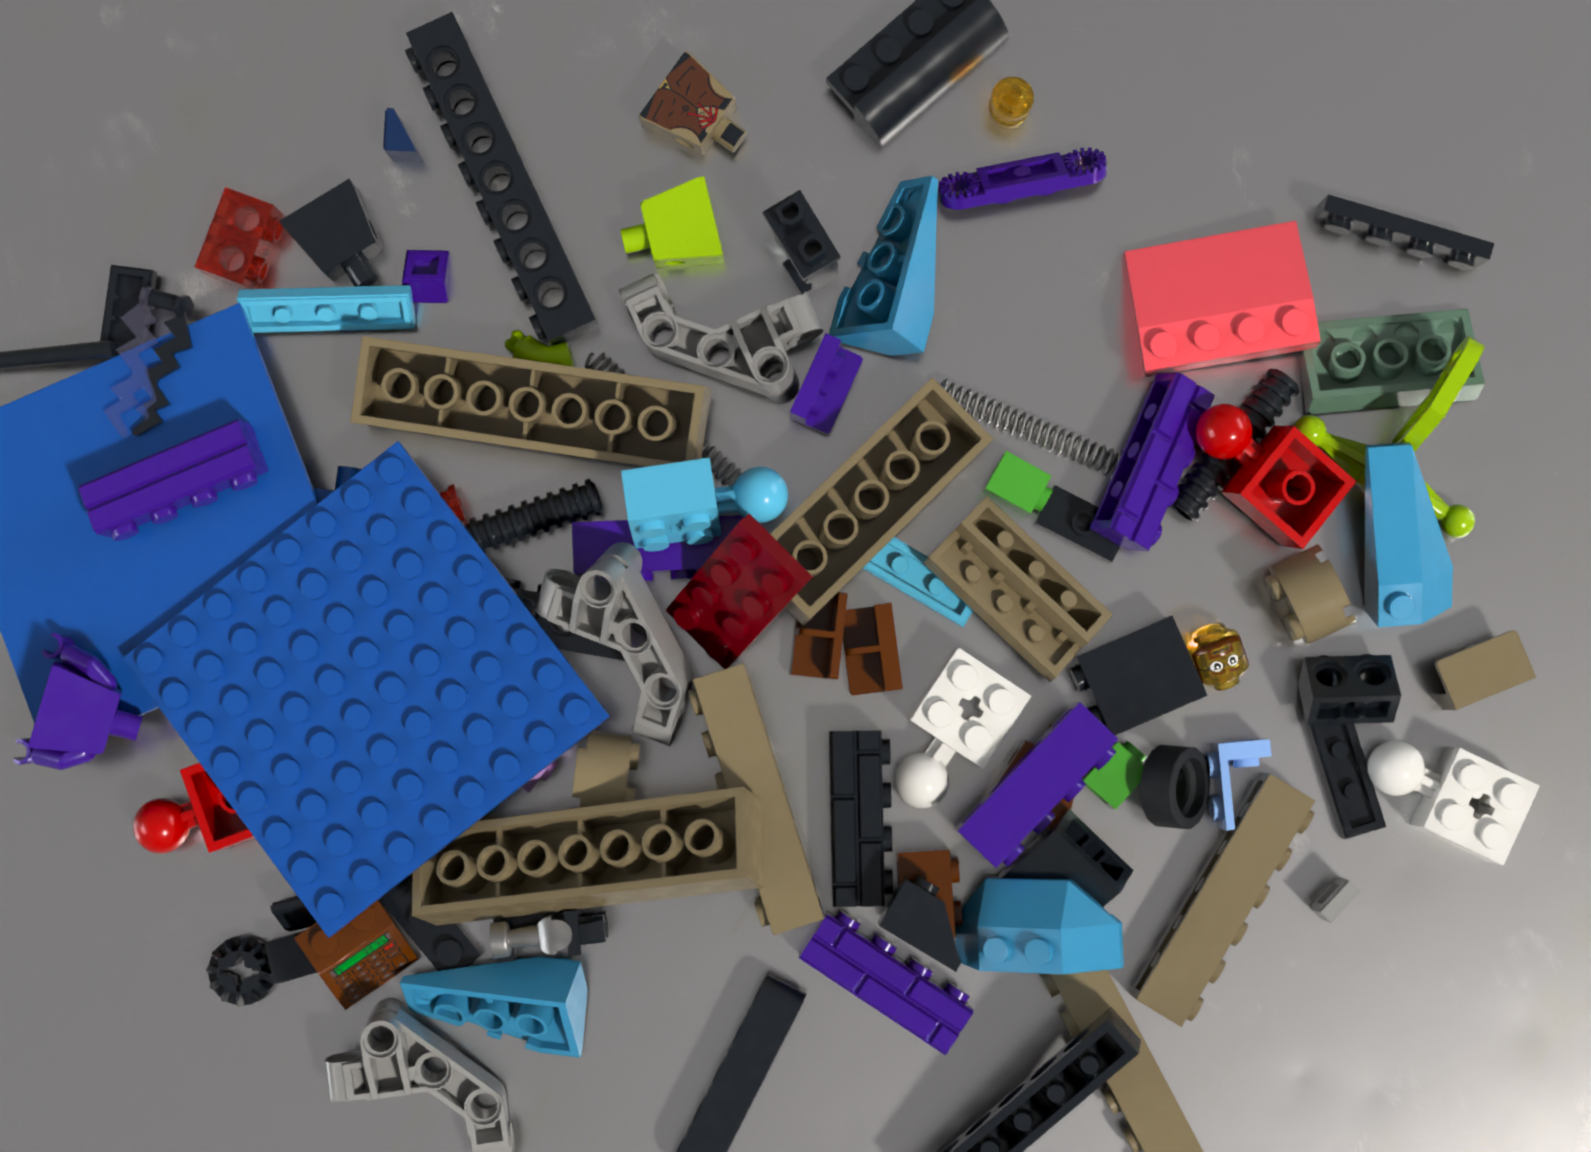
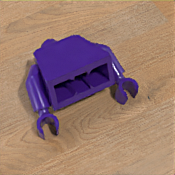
[13,633,143,770]

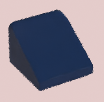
[383,108,423,162]

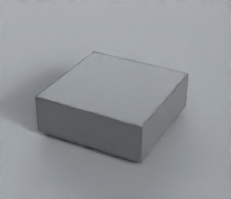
[1310,877,1360,923]

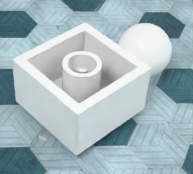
[894,647,1031,808]
[1367,740,1540,865]

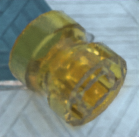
[988,77,1034,129]

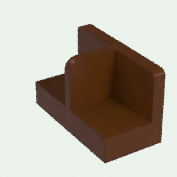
[789,592,848,680]
[843,603,903,695]

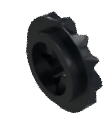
[206,936,274,1007]

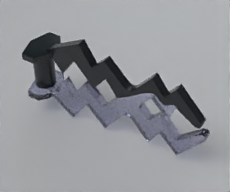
[104,286,194,438]

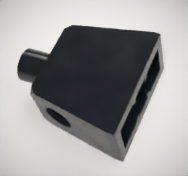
[280,179,383,287]

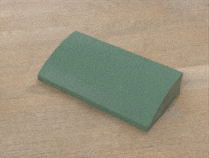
[1298,309,1485,415]

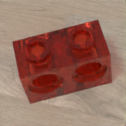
[194,187,284,289]

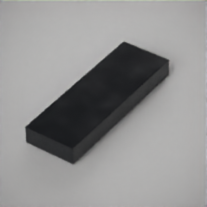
[1303,715,1386,839]

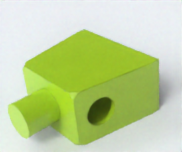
[620,176,725,268]

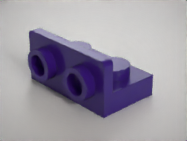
[790,333,863,435]

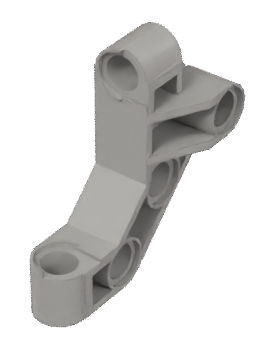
[619,272,824,403]
[535,542,693,747]
[324,999,516,1152]

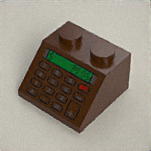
[294,900,419,1010]

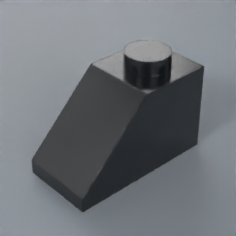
[877,875,960,972]

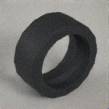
[1140,745,1210,829]

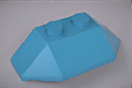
[955,877,1124,974]

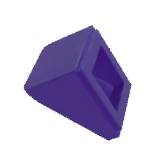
[402,250,450,303]

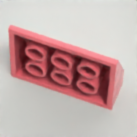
[1125,221,1321,377]

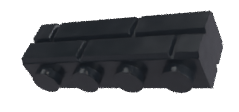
[829,730,893,907]

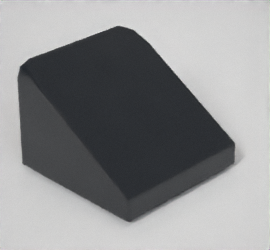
[270,896,316,932]
[265,931,317,984]

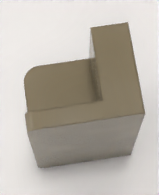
[1435,630,1537,710]

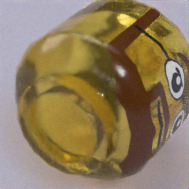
[1186,623,1249,691]

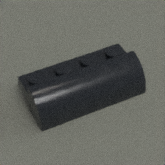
[826,0,1009,150]

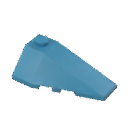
[829,175,938,356]
[1364,442,1453,627]
[400,957,588,1058]

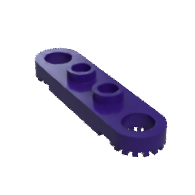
[938,147,1107,210]

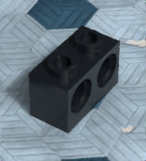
[1298,654,1402,725]

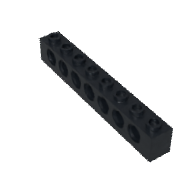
[405,12,599,345]

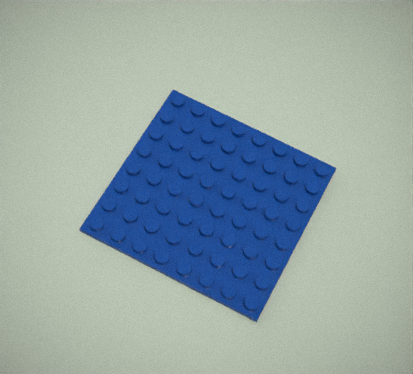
[0,303,319,724]
[123,441,611,938]

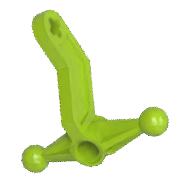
[1294,336,1485,538]

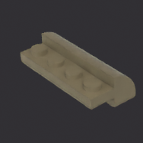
[923,496,1113,682]

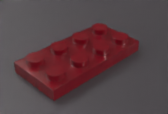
[665,514,813,669]

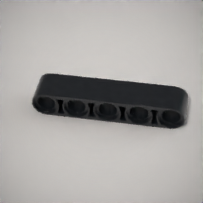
[676,974,807,1152]

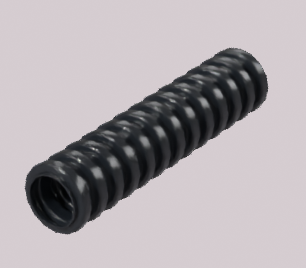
[1171,368,1300,522]
[461,479,603,554]

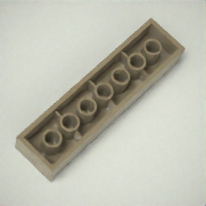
[350,336,712,467]
[412,787,764,926]

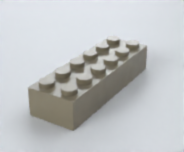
[771,377,993,626]
[688,663,824,935]

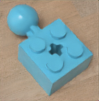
[621,457,788,552]

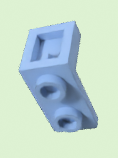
[1205,738,1272,831]

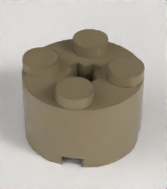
[1264,544,1356,645]
[571,730,640,809]

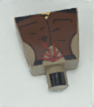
[639,50,747,156]

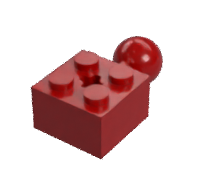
[1196,404,1357,549]
[133,763,255,854]

